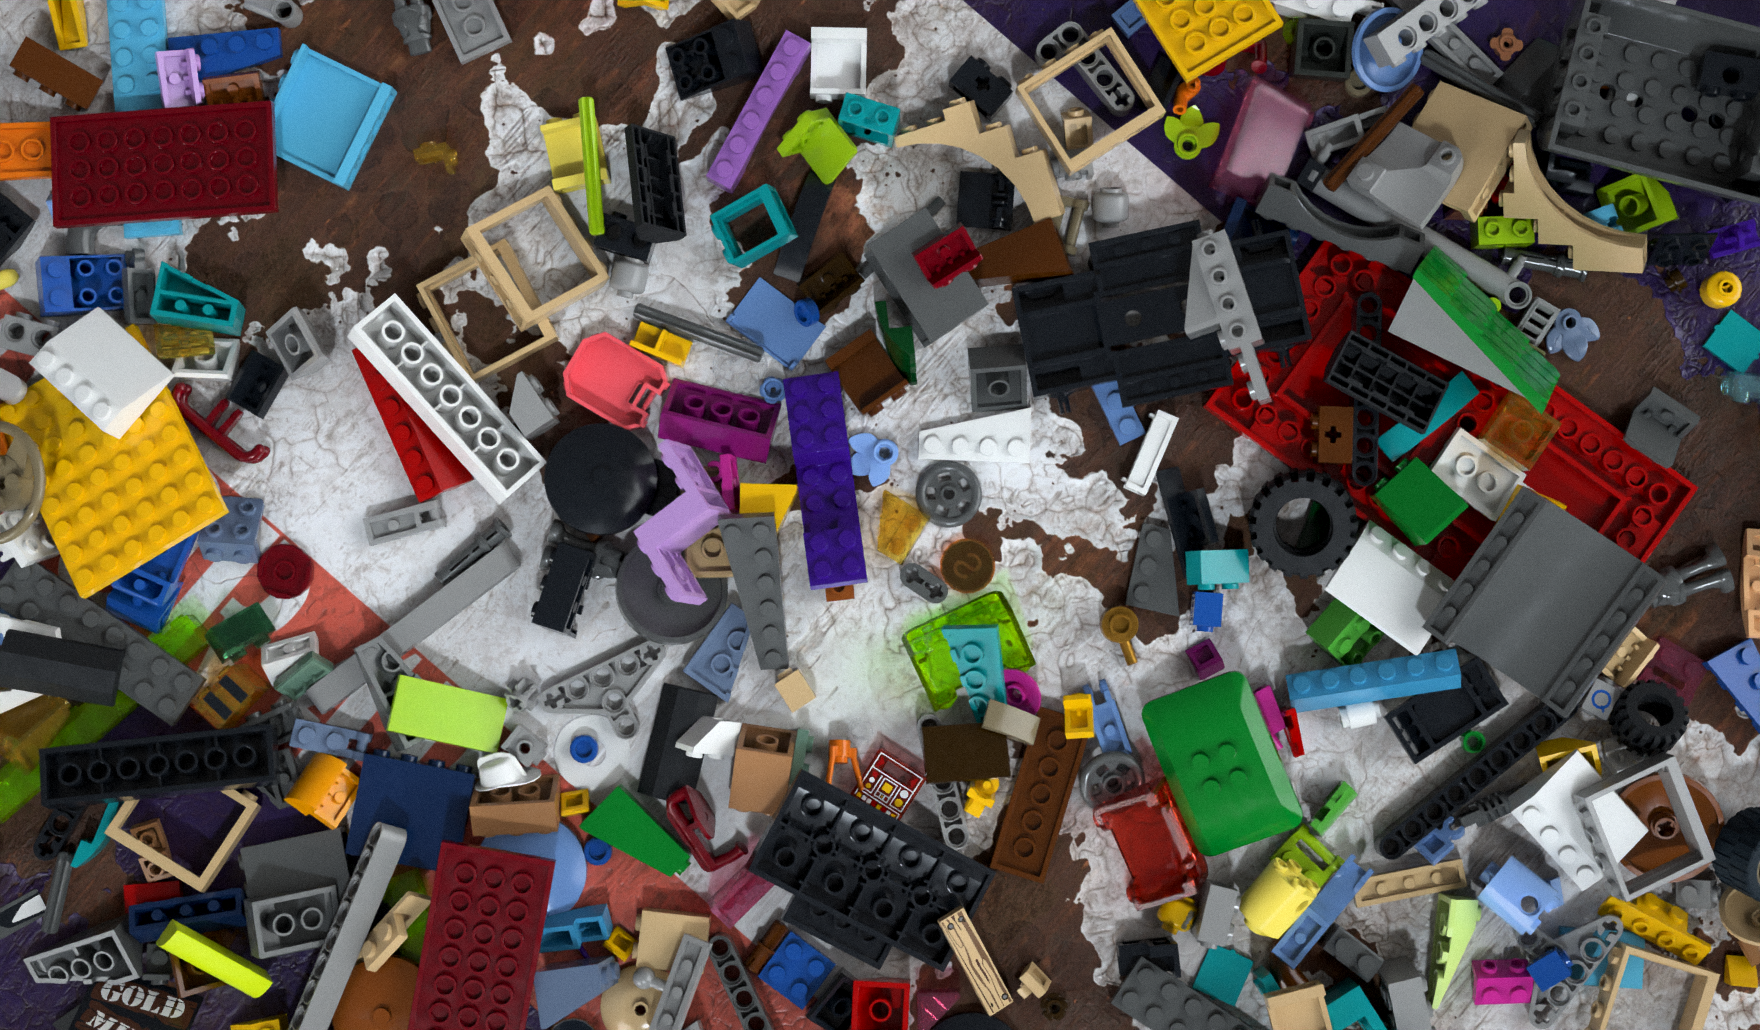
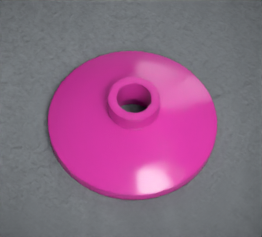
[1004,668,1041,715]

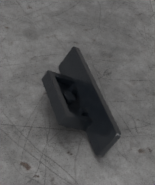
[1155,466,1219,579]

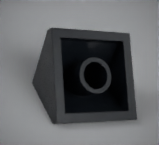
[805,967,857,1030]

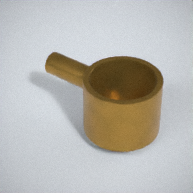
[1100,606,1139,666]

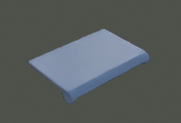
[725,277,826,371]

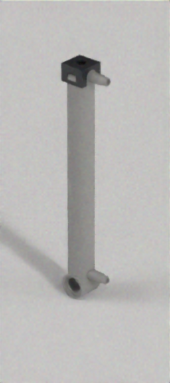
[1295,142,1532,309]

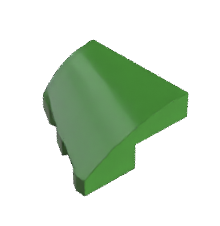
[1308,781,1358,837]

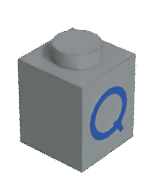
[1578,675,1621,721]

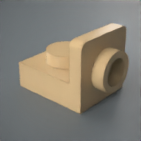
[1061,107,1093,150]

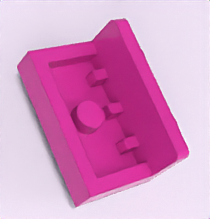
[1471,958,1534,1005]

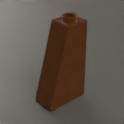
[968,217,1074,287]

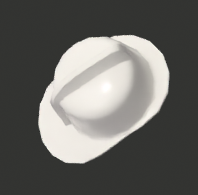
[475,752,541,791]

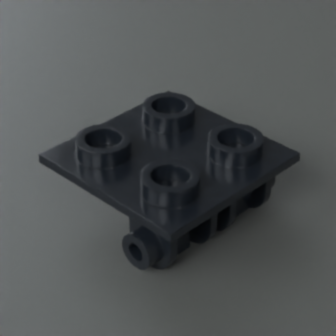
[956,171,1015,231]
[1646,232,1718,267]

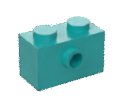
[1185,549,1250,590]

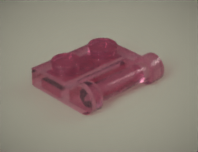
[1636,636,1707,706]

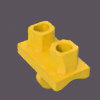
[964,779,999,818]

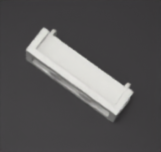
[1121,409,1179,496]

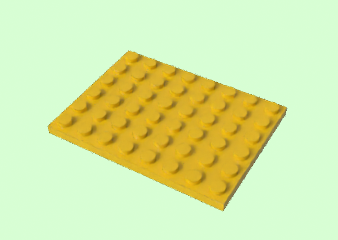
[0,324,229,599]

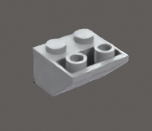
[509,371,560,441]

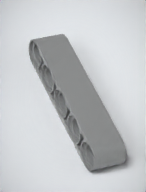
[916,713,969,849]

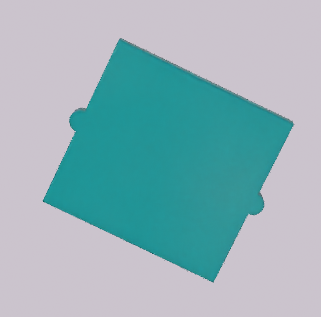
[1702,309,1760,375]
[1192,945,1254,1007]

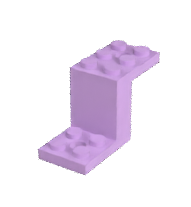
[633,439,732,605]

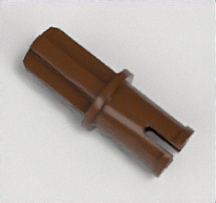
[743,920,788,974]

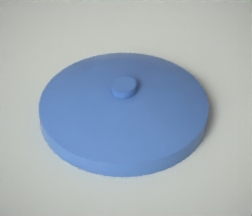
[480,821,588,917]

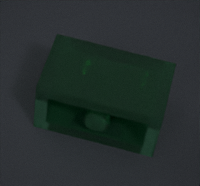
[204,602,276,664]

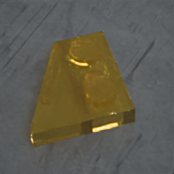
[153,324,215,359]
[877,490,931,565]

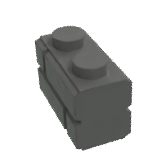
[1318,922,1385,983]

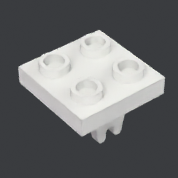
[0,506,60,568]

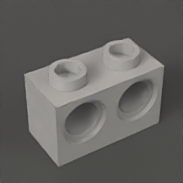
[0,311,64,356]

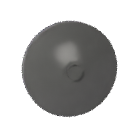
[615,545,728,645]

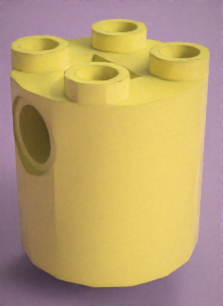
[1239,857,1320,939]

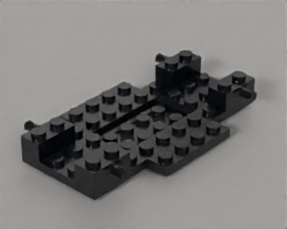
[1011,219,1312,415]

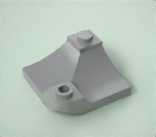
[1347,122,1464,230]

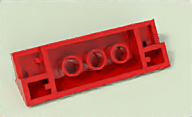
[351,348,475,503]

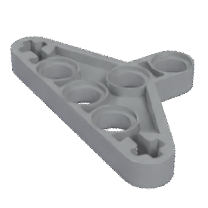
[539,640,666,740]
[1516,914,1623,1029]

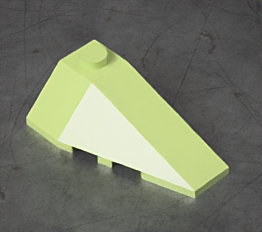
[1426,893,1481,1009]

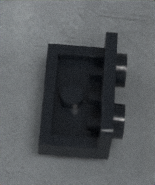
[225,350,289,419]

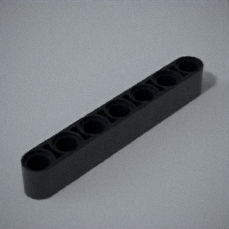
[1347,292,1382,487]

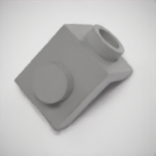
[1676,878,1721,909]

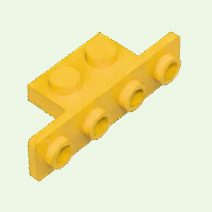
[1597,892,1711,965]

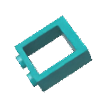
[838,92,900,148]
[710,184,799,268]

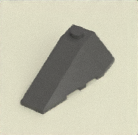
[353,636,425,752]

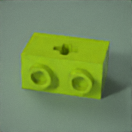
[1470,216,1535,250]

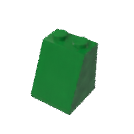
[1370,457,1469,546]

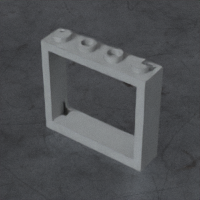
[1573,752,1716,902]

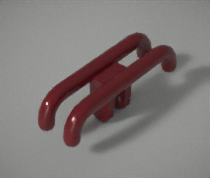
[171,382,270,464]

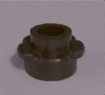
[1663,268,1688,294]
[1040,993,1068,1021]

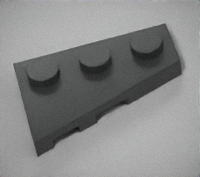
[1124,523,1180,617]

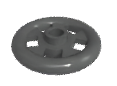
[916,461,982,528]
[1079,751,1145,814]

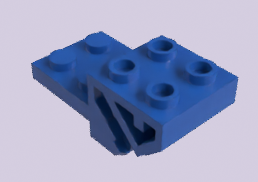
[106,531,200,634]

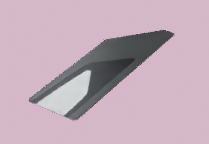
[0,889,46,940]

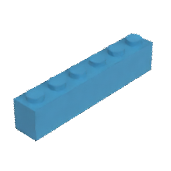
[1286,649,1461,713]

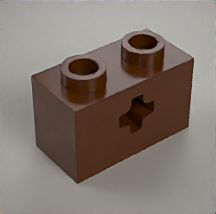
[1309,406,1354,465]

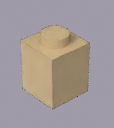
[774,667,817,713]

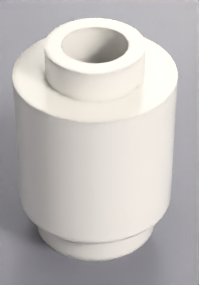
[1337,701,1381,729]

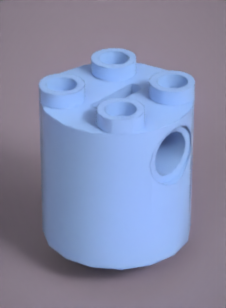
[1477,855,1560,935]

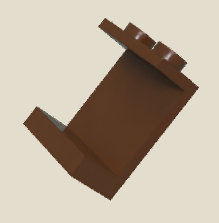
[825,329,909,418]

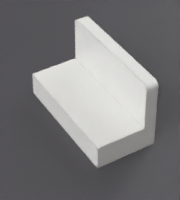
[261,631,320,687]

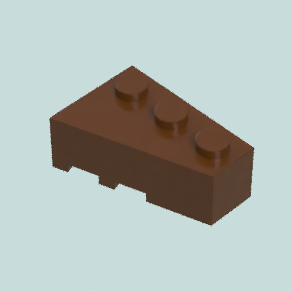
[9,36,104,112]

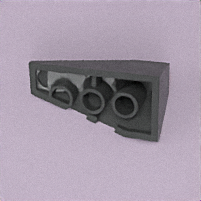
[23,914,142,985]

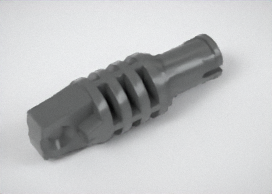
[1457,782,1527,828]

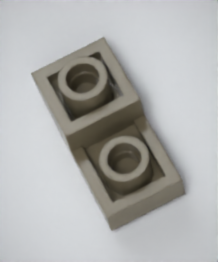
[981,699,1040,746]

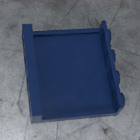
[345,748,479,871]

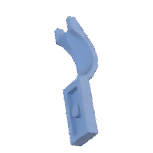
[1271,854,1374,970]

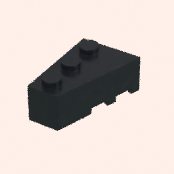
[531,542,597,639]

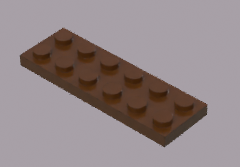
[989,706,1088,884]

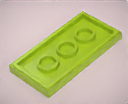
[386,675,507,754]

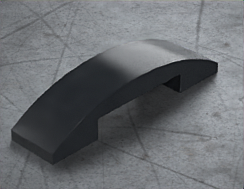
[773,170,836,283]

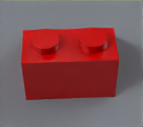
[851,977,911,1030]

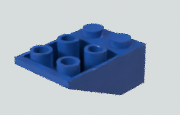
[35,254,127,317]

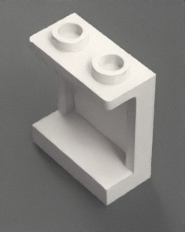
[810,27,867,104]

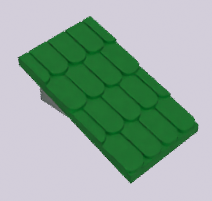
[1388,245,1560,414]

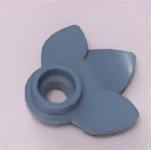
[1546,308,1600,362]

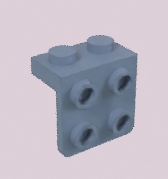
[197,496,265,564]

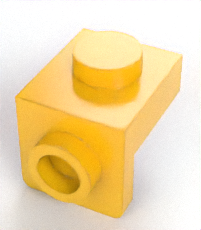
[1063,693,1094,739]

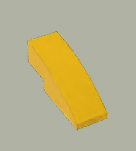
[47,0,88,51]

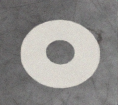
[554,715,630,791]

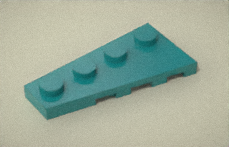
[941,624,1007,723]

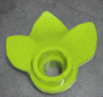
[1164,105,1220,160]

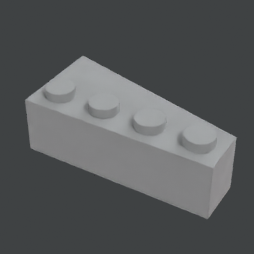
[1376,955,1436,1030]

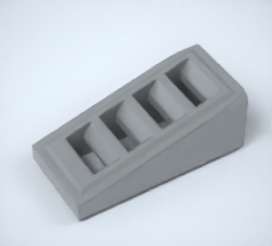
[1516,297,1561,347]

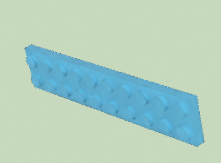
[106,0,183,239]

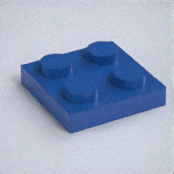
[758,930,836,1010]

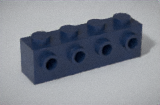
[129,887,248,943]

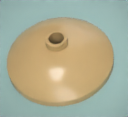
[1719,886,1760,946]
[600,964,670,1030]

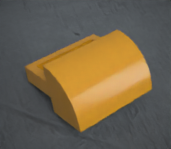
[283,753,360,830]

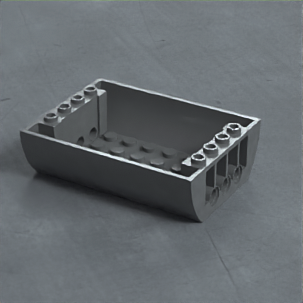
[1537,0,1760,207]

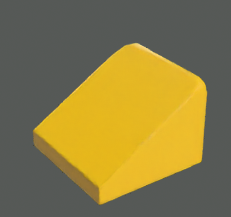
[1724,955,1758,988]

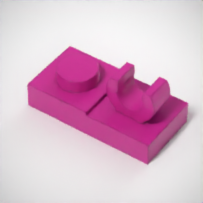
[707,454,740,513]

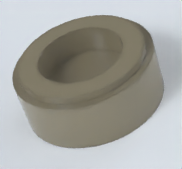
[1344,69,1371,98]

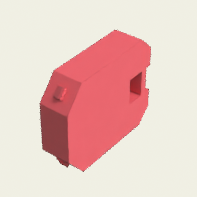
[563,332,671,431]

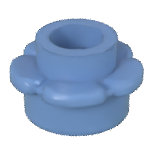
[759,376,785,404]

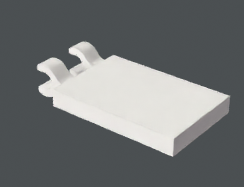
[1429,427,1535,521]

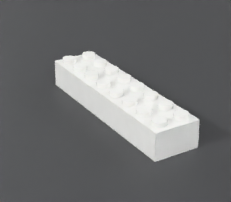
[347,293,547,505]

